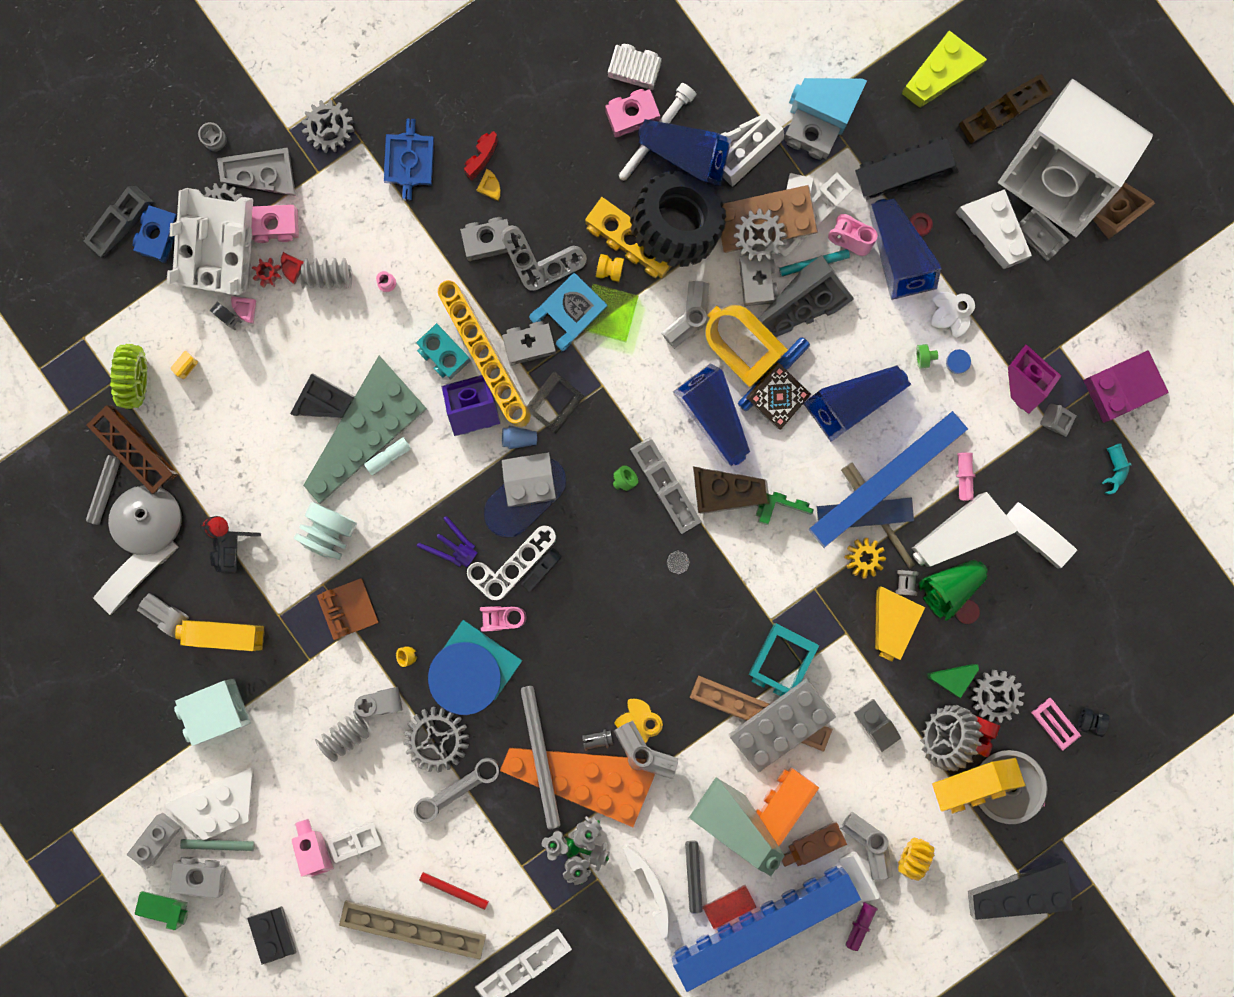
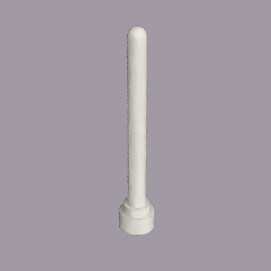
[619,83,697,181]

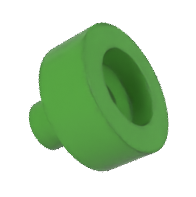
[916,344,938,369]
[613,465,638,491]

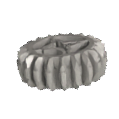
[920,705,983,771]
[404,707,469,773]

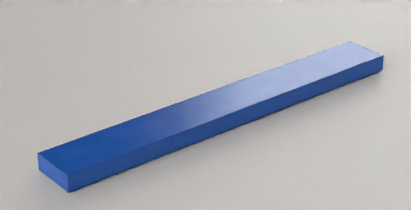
[809,411,968,548]

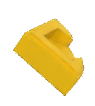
[477,169,501,202]

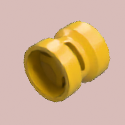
[596,254,624,282]

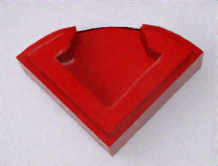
[281,252,303,284]

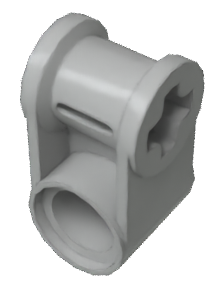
[354,687,403,717]

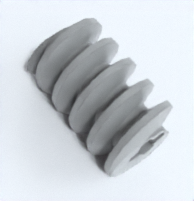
[301,258,352,288]
[315,710,369,762]

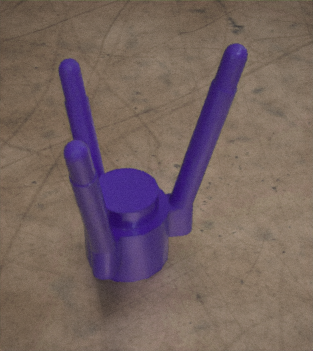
[417,517,478,568]

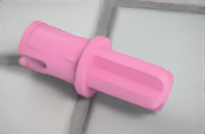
[956,453,975,501]

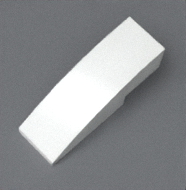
[1006,502,1077,568]

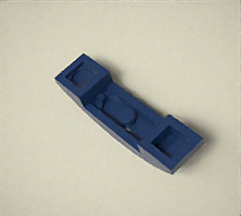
[816,497,914,528]

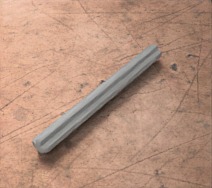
[521,686,560,829]

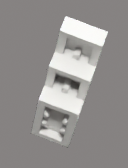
[475,929,572,997]

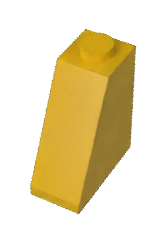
[875,587,925,662]

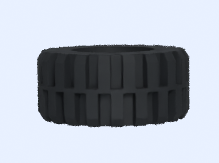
[630,171,726,267]

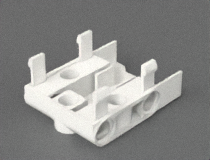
[167,188,253,295]

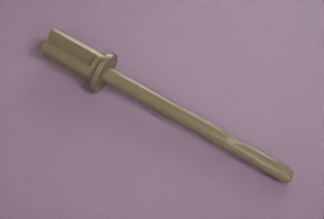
[841,462,915,568]

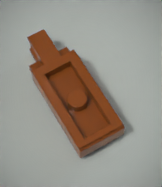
[781,822,847,867]

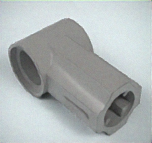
[137,593,189,638]

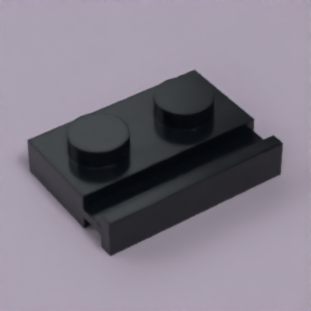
[247,906,296,965]

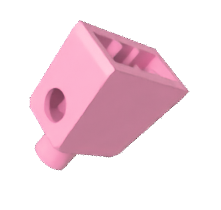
[292,819,334,877]

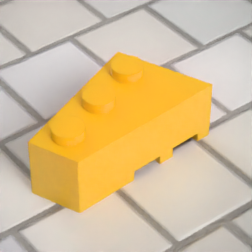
[932,758,1026,814]

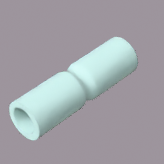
[364,437,411,475]

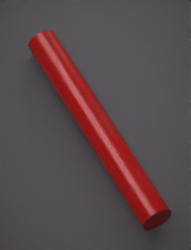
[419,872,489,910]

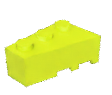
[902,31,987,108]

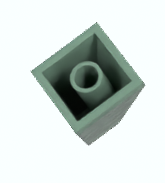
[689,777,785,876]

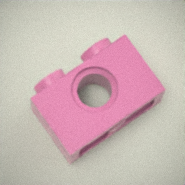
[605,89,660,138]
[251,205,299,243]

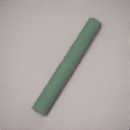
[180,839,255,851]

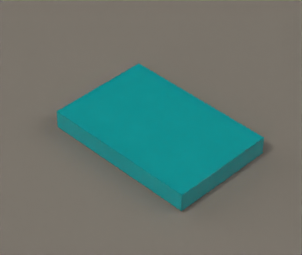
[442,620,523,700]

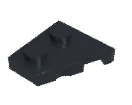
[290,373,355,418]

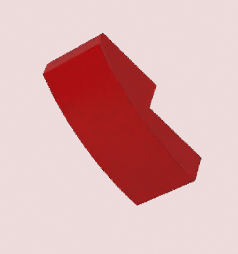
[463,131,498,181]

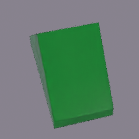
[927,664,979,698]

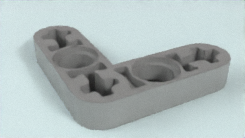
[501,225,587,291]

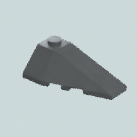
[758,255,854,337]

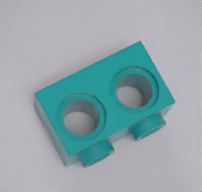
[416,323,471,380]

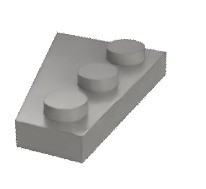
[217,148,296,196]

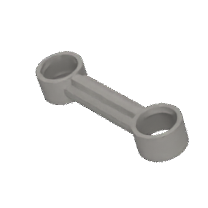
[414,758,500,823]

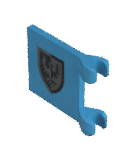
[529,273,608,351]

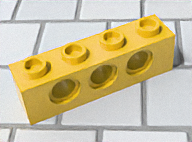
[585,197,671,279]

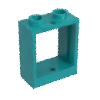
[749,623,819,696]

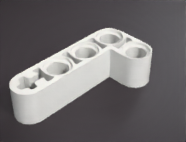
[467,526,556,600]

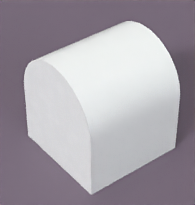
[998,79,1153,237]

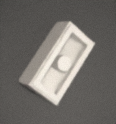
[839,851,880,902]

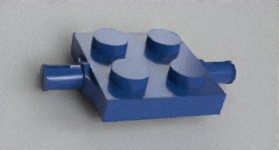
[384,119,434,201]

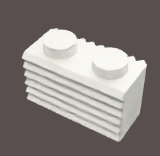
[608,44,662,90]

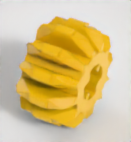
[844,538,886,578]
[898,837,935,881]

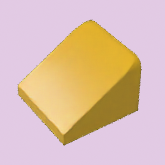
[171,351,198,379]

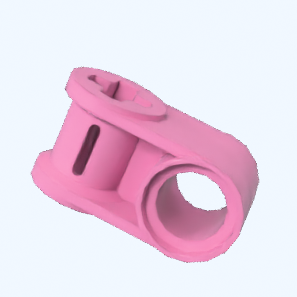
[828,214,878,256]
[480,606,527,631]

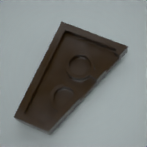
[693,466,770,514]

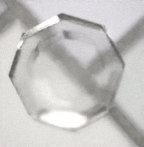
[666,550,690,574]

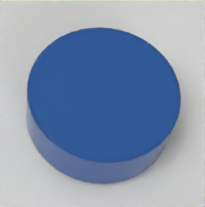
[946,349,971,374]

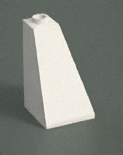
[912,492,1017,567]

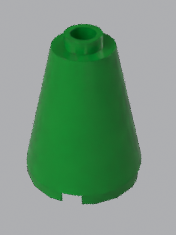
[919,560,988,621]

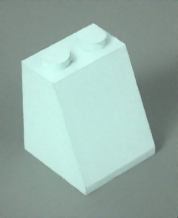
[174,679,251,746]

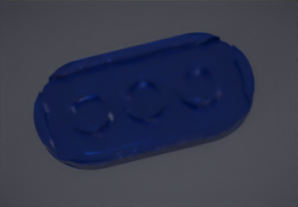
[484,458,566,537]

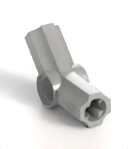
[661,281,709,349]
[614,720,678,779]
[840,812,893,880]

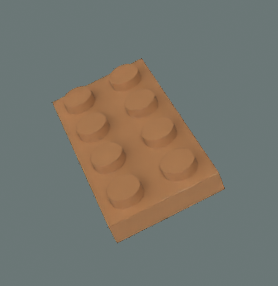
[721,185,818,253]

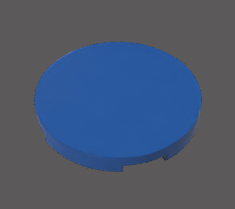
[428,642,501,715]

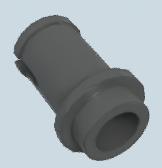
[582,729,614,751]

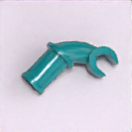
[1101,444,1132,495]

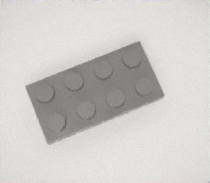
[729,678,836,773]

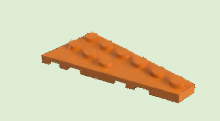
[500,748,655,827]

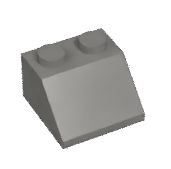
[502,452,557,508]

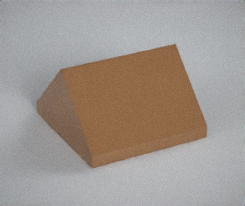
[1093,182,1155,239]

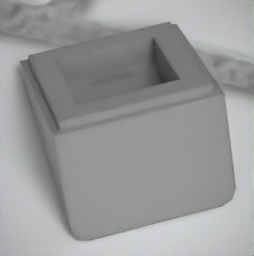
[1040,404,1077,437]

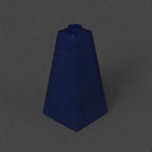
[638,119,732,186]
[870,199,941,300]
[672,363,750,466]
[804,365,911,442]

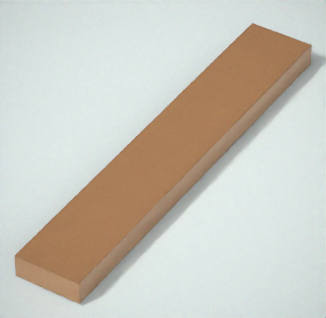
[689,675,833,752]

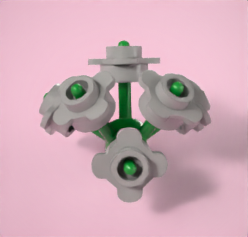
[542,816,610,885]

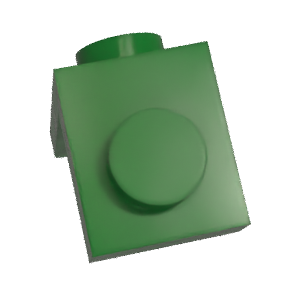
[755,492,814,525]
[134,891,188,930]

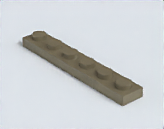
[339,900,487,960]

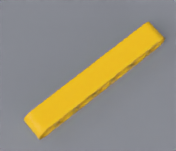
[438,280,531,427]

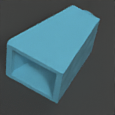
[789,78,867,135]

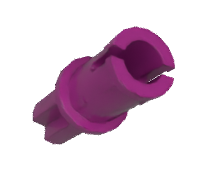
[845,902,878,951]

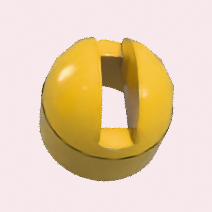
[396,647,417,667]

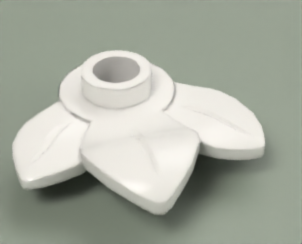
[932,292,975,338]

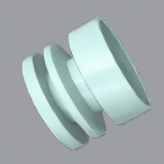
[294,501,357,560]

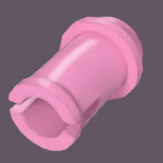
[376,271,396,292]

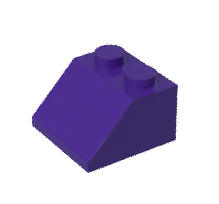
[441,375,500,436]

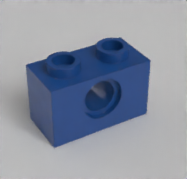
[133,205,177,263]

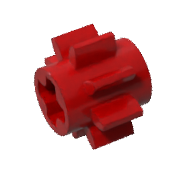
[252,258,282,288]

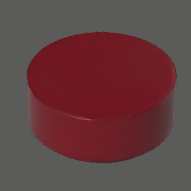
[908,213,933,238]
[955,600,980,624]

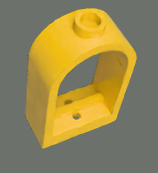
[706,305,788,387]
[175,620,264,651]

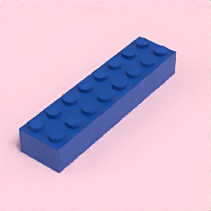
[672,866,861,992]

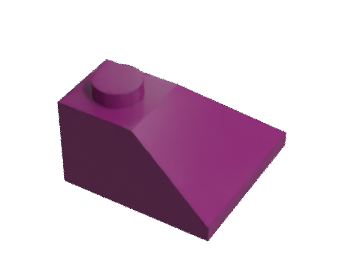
[1008,345,1061,414]

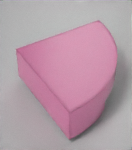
[231,296,256,324]

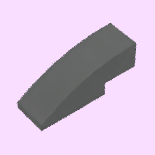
[84,186,154,257]

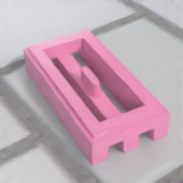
[1031,698,1081,751]

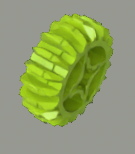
[110,344,148,409]

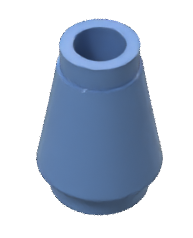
[502,426,537,449]

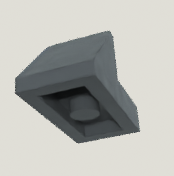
[854,699,901,752]

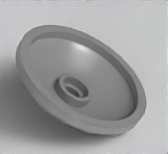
[108,485,182,555]
[979,750,1048,824]

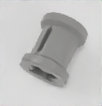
[895,570,919,596]

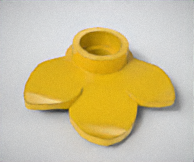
[614,699,663,744]

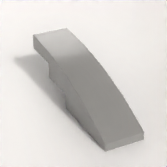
[630,437,702,534]

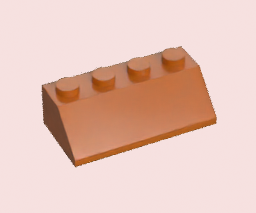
[756,767,819,846]

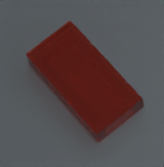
[702,885,757,929]

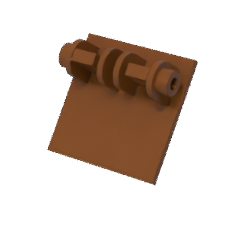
[317,578,379,640]

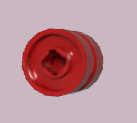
[976,716,1001,757]

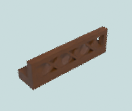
[86,405,179,494]

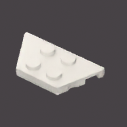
[165,768,254,840]

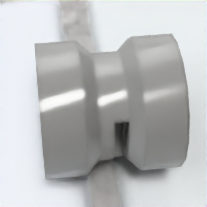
[198,122,227,151]

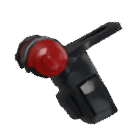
[200,516,261,573]

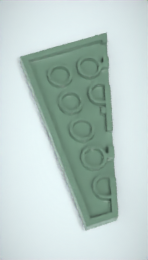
[303,355,427,504]

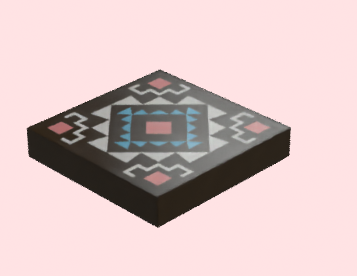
[746,362,811,430]

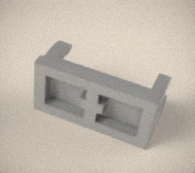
[1019,208,1069,261]

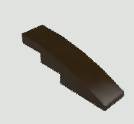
[958,74,1054,144]

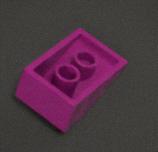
[1083,350,1169,423]

